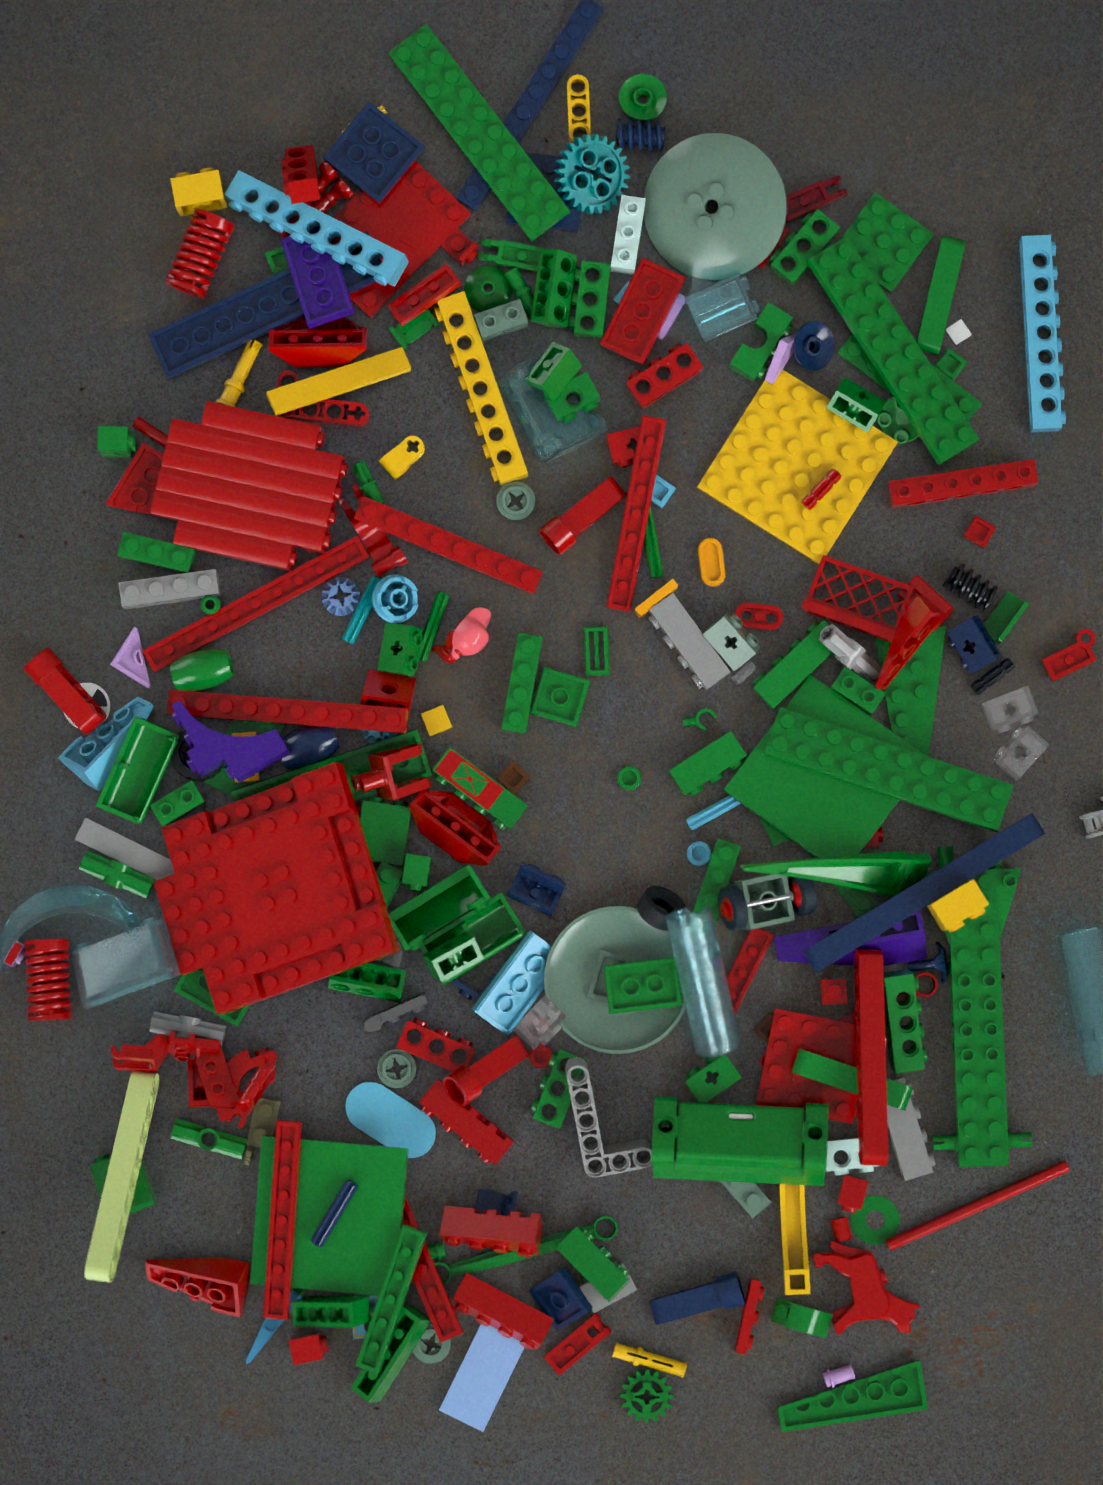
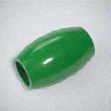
[170,649,234,691]

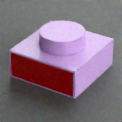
[3,941,26,967]

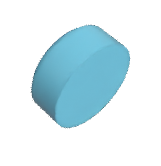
[687,841,711,866]

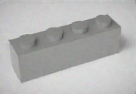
[118,569,221,609]
[648,593,730,690]
[887,1077,936,1181]

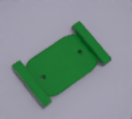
[388,309,439,350]

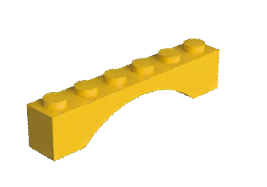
[779,1184,810,1295]

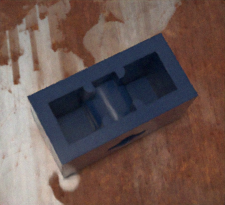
[947,615,1002,674]

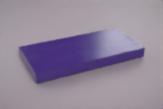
[280,227,355,329]

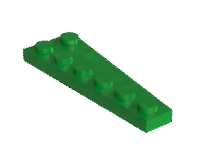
[777,1360,928,1432]

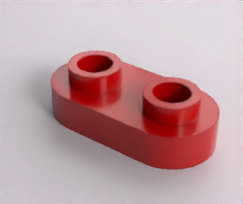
[734,603,783,631]

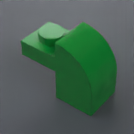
[771,1298,833,1338]

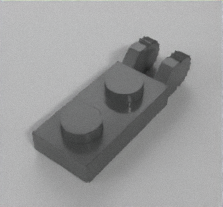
[363,992,428,1032]

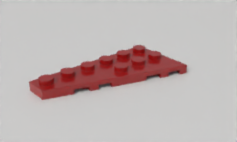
[105,442,164,516]

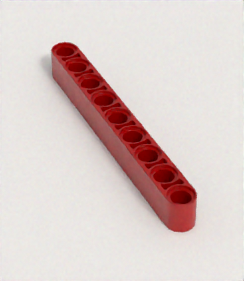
[854,949,888,1166]

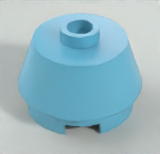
[371,575,419,623]

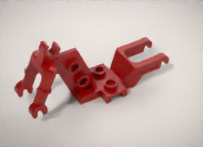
[111,1032,276,1128]

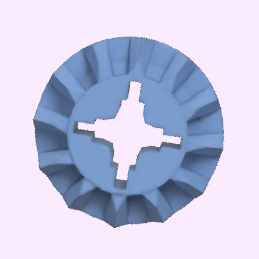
[322,577,361,616]

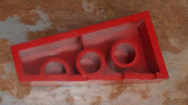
[419,1079,514,1165]
[439,1206,544,1257]

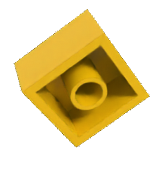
[170,168,228,217]
[927,879,989,932]

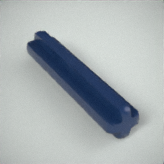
[311,1180,358,1247]

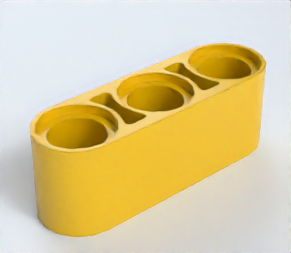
[567,74,591,144]

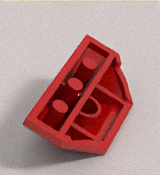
[269,317,367,367]
[409,789,501,866]

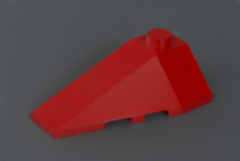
[875,595,946,690]

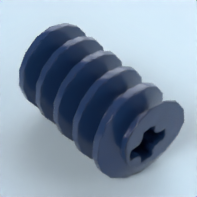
[615,118,666,152]

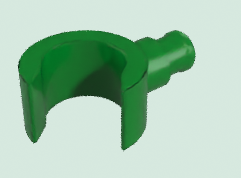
[683,708,717,731]

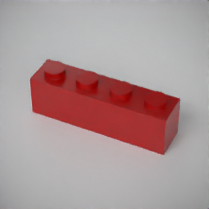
[451,1273,554,1350]

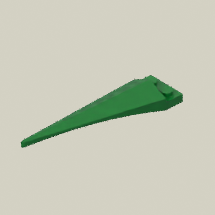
[740,851,932,897]

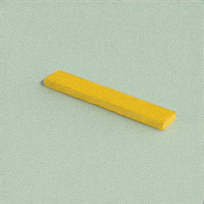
[266,347,411,416]

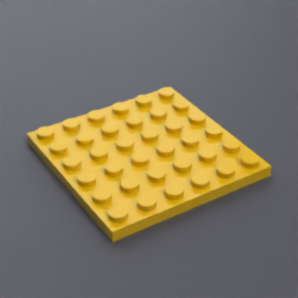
[697,370,898,564]

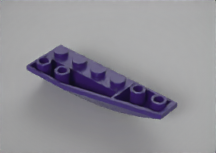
[773,910,927,966]

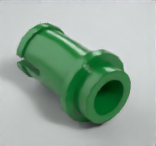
[201,595,220,615]
[427,1241,447,1260]

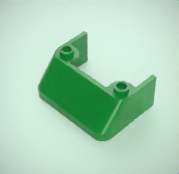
[388,864,491,951]

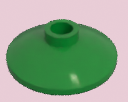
[619,74,667,121]
[464,266,513,312]

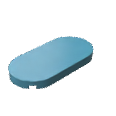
[345,1082,436,1158]

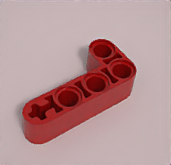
[276,371,370,428]

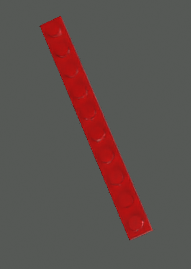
[142,535,369,673]
[167,690,409,733]

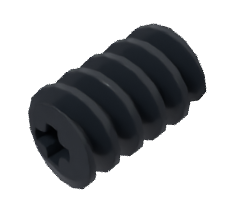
[942,563,998,613]

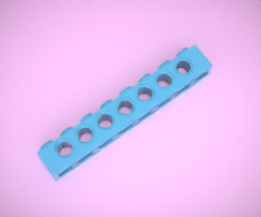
[224,170,409,287]
[1019,235,1066,432]

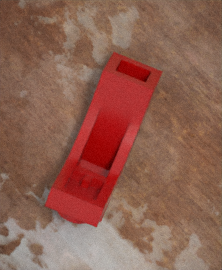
[216,1047,279,1122]

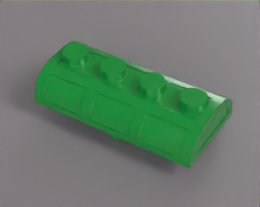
[95,716,180,825]
[420,892,527,986]

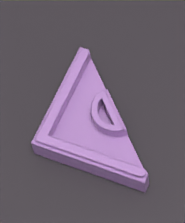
[765,332,797,384]
[110,627,151,689]

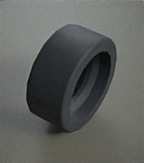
[637,886,686,931]

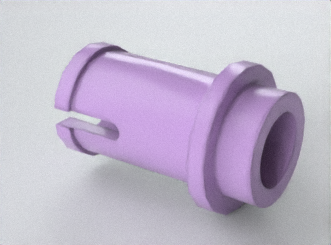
[822,1364,855,1388]

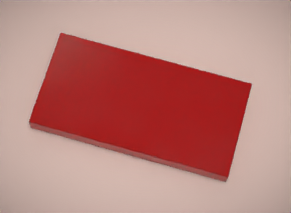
[599,257,686,365]

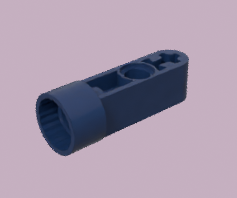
[649,1271,746,1325]

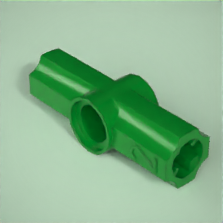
[79,851,155,898]
[170,1118,248,1160]

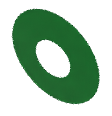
[851,1196,900,1245]

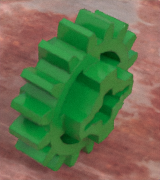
[620,1368,674,1424]

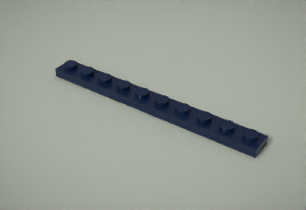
[455,0,604,212]

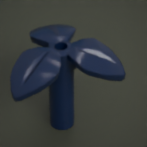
[908,942,949,984]

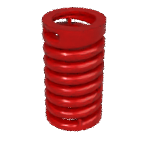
[164,208,235,299]
[25,939,72,1021]

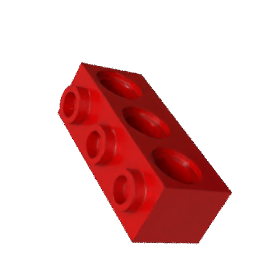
[281,145,320,204]
[626,343,703,410]
[396,1018,476,1072]

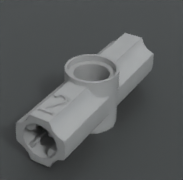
[819,624,882,683]
[150,1011,227,1047]

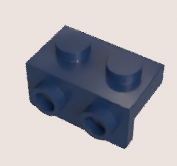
[507,863,566,917]

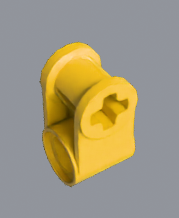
[379,436,425,480]

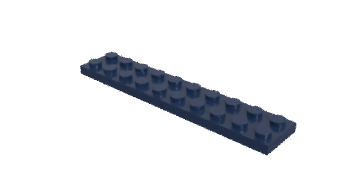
[148,231,382,379]

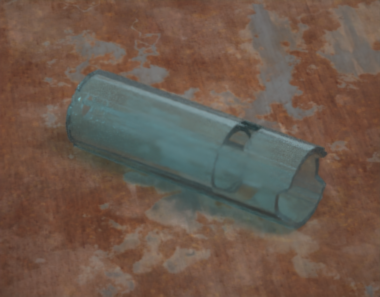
[665,906,741,1057]
[1057,926,1103,1076]

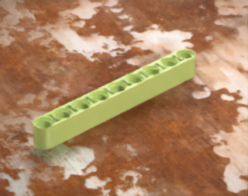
[85,1071,159,1283]

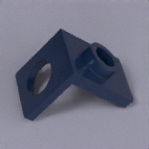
[452,974,496,1000]
[475,1189,518,1216]

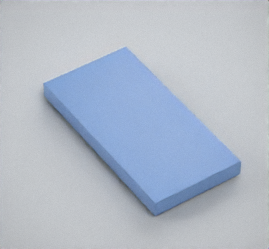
[439,1325,524,1432]

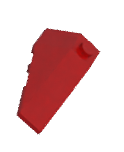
[145,1258,250,1318]

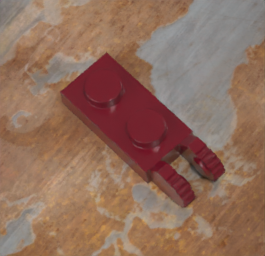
[786,175,848,223]

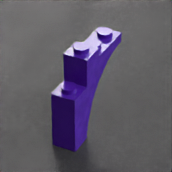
[172,701,291,783]

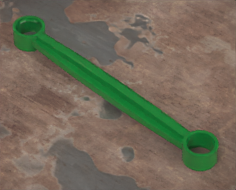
[434,1215,618,1286]

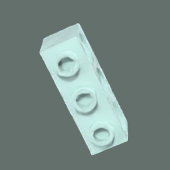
[610,195,646,275]
[826,1137,876,1175]

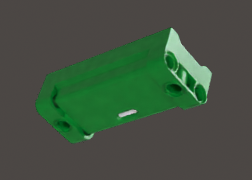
[651,1096,829,1186]

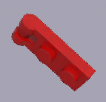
[543,1312,612,1376]

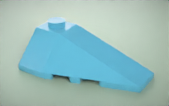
[58,697,154,791]

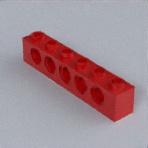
[887,459,1038,509]

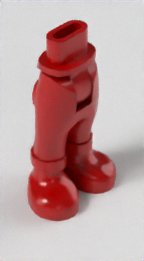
[278,160,354,238]

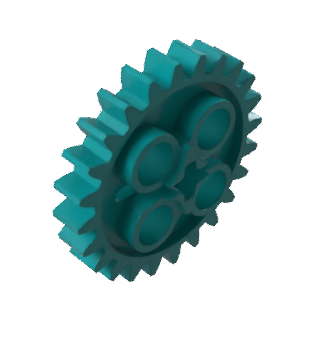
[554,134,630,214]

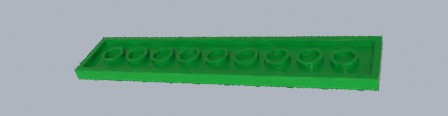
[388,24,571,242]
[806,236,980,465]
[764,707,1014,833]

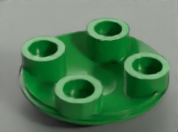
[877,396,919,444]

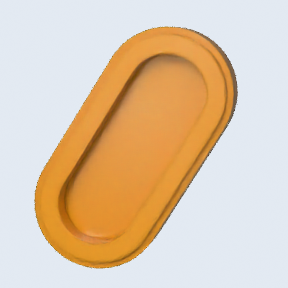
[698,538,725,587]

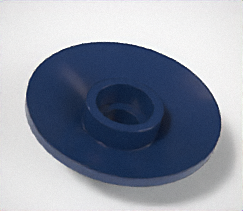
[793,322,834,370]

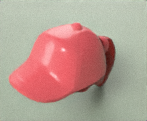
[431,607,491,663]

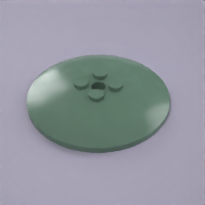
[644,133,787,280]
[544,906,692,1054]

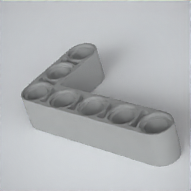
[565,1057,653,1177]

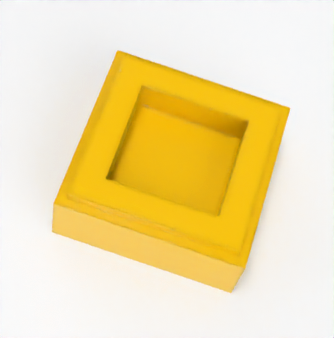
[421,705,453,737]

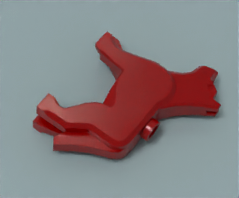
[812,1241,920,1335]

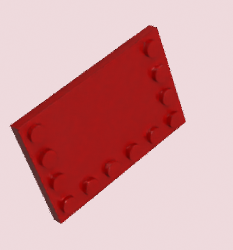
[332,161,471,319]

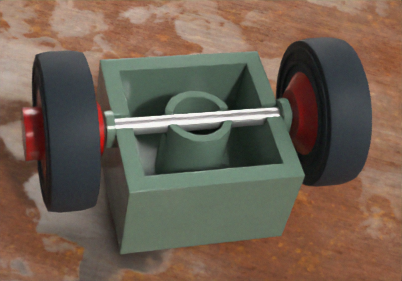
[718,874,817,930]

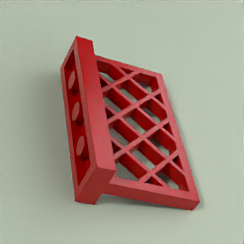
[801,555,915,643]

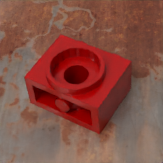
[361,669,417,719]

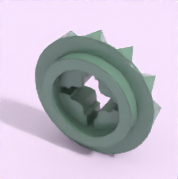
[496,481,535,520]
[377,1049,416,1088]
[413,1324,451,1364]

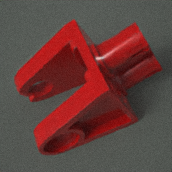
[351,743,431,800]

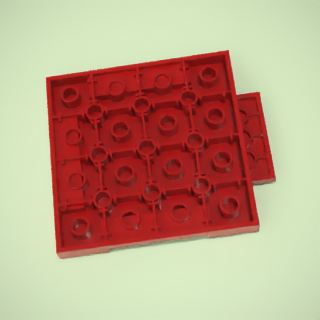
[154,762,400,1014]

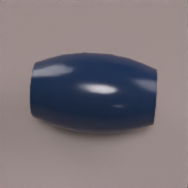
[282,726,340,769]

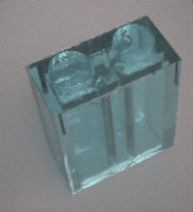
[685,272,761,343]

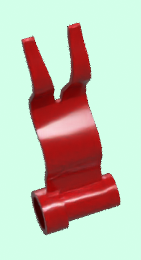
[338,483,408,577]

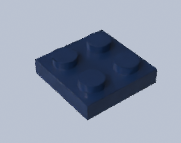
[529,1267,593,1331]

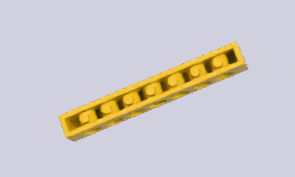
[434,291,528,486]

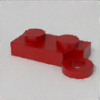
[1041,629,1097,682]

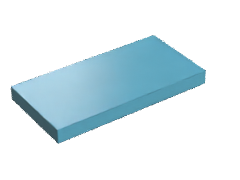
[471,930,552,1037]

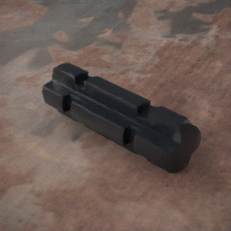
[971,658,1015,695]

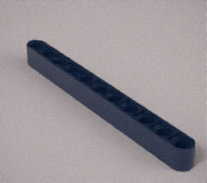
[803,813,1045,973]

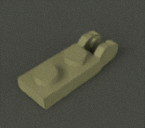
[244,1098,281,1166]

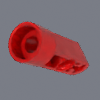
[539,476,627,556]
[23,647,107,734]
[443,1035,531,1107]

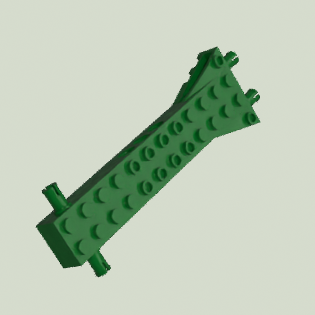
[926,846,1032,1167]

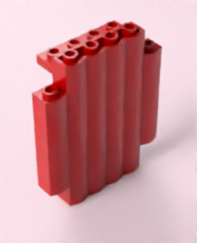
[150,401,348,571]

